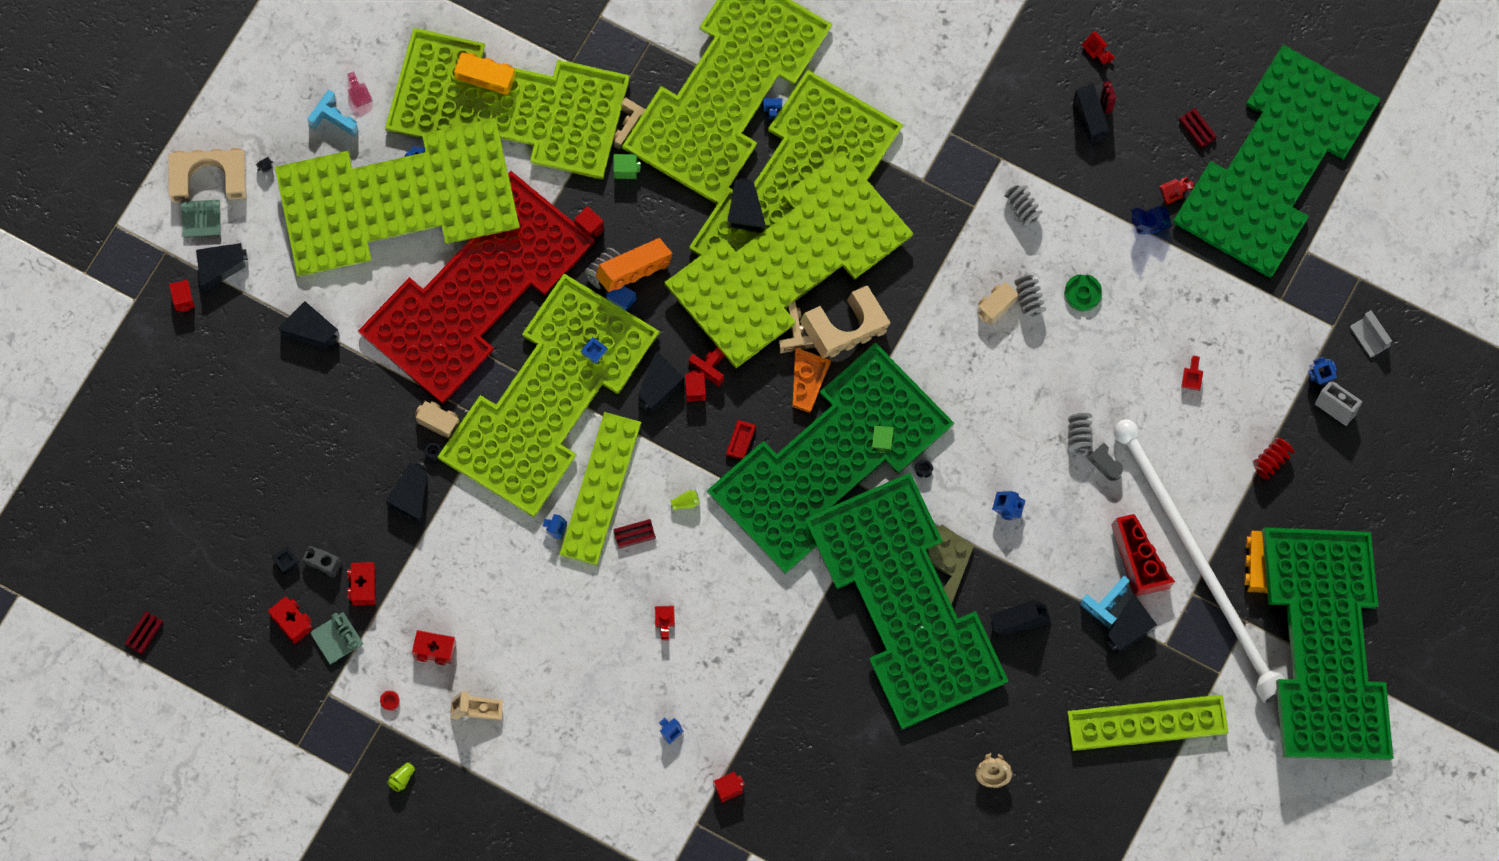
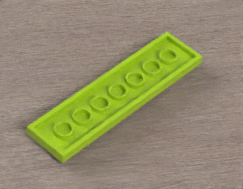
[560,412,641,566]
[1067,695,1229,751]

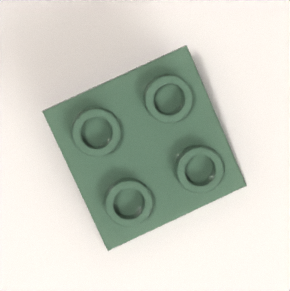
[181,200,221,237]
[310,612,363,664]

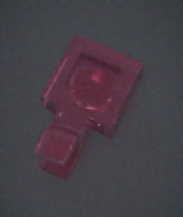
[347,72,372,108]

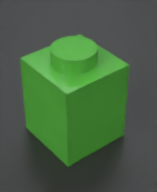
[614,154,640,179]
[872,426,893,454]

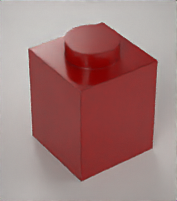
[574,206,604,238]
[169,280,195,312]
[685,371,706,402]
[713,772,745,803]

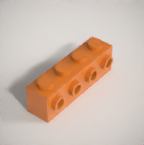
[596,238,673,292]

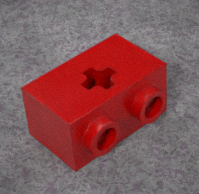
[347,562,376,606]
[268,596,313,644]
[412,630,456,666]

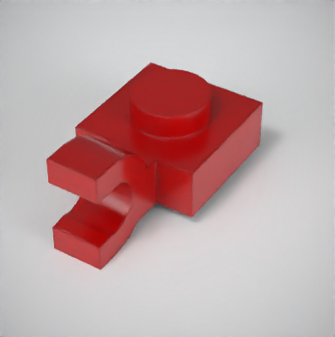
[1081,32,1115,64]
[1159,177,1195,205]
[1181,356,1203,391]
[655,606,675,641]

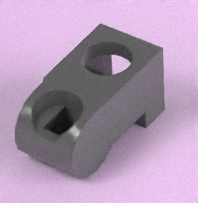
[1089,443,1123,481]
[302,546,342,578]

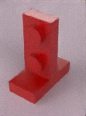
[688,346,725,387]

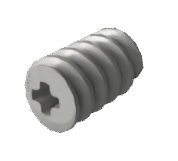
[1004,185,1043,227]
[585,248,621,289]
[1014,275,1046,317]
[1068,413,1093,455]

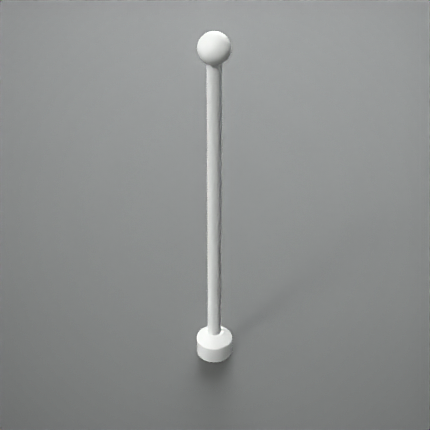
[1114,419,1286,703]

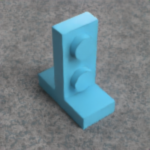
[307,90,358,137]
[1080,576,1130,629]

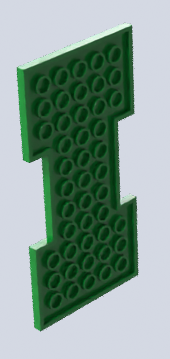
[1173,45,1380,278]
[707,343,954,575]
[805,472,1009,730]
[1262,527,1394,760]

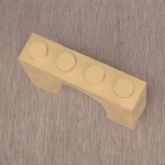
[169,148,247,202]
[800,285,891,359]

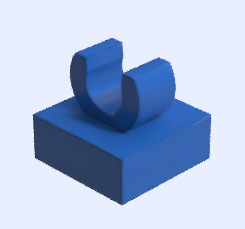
[763,98,782,119]
[581,337,608,364]
[543,514,567,540]
[659,718,684,745]

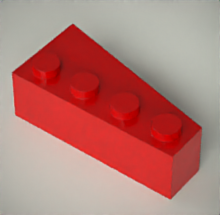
[1111,514,1175,596]

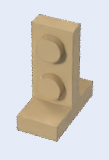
[613,98,645,150]
[779,302,816,353]
[450,691,503,721]

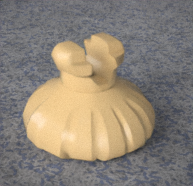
[976,754,1012,788]

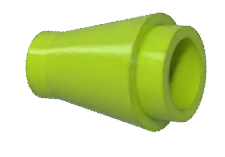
[670,489,700,511]
[387,762,415,792]

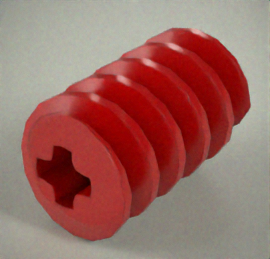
[1253,438,1295,480]

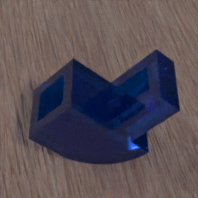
[1131,206,1172,234]

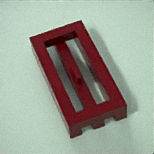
[1100,81,1116,114]
[1179,108,1217,149]
[613,519,656,549]
[125,611,163,655]

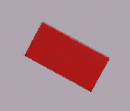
[726,420,756,461]

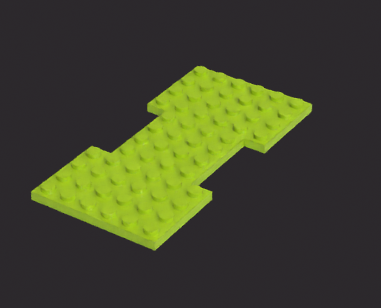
[622,0,833,205]
[385,27,630,180]
[689,70,903,256]
[275,118,520,277]
[665,151,913,368]
[438,274,660,518]

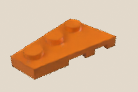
[793,347,831,414]

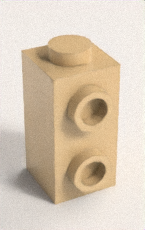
[977,282,1019,325]
[415,401,460,439]

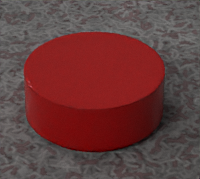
[380,691,400,711]

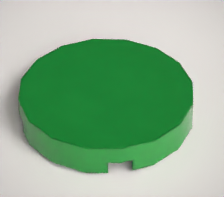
[1064,274,1102,312]

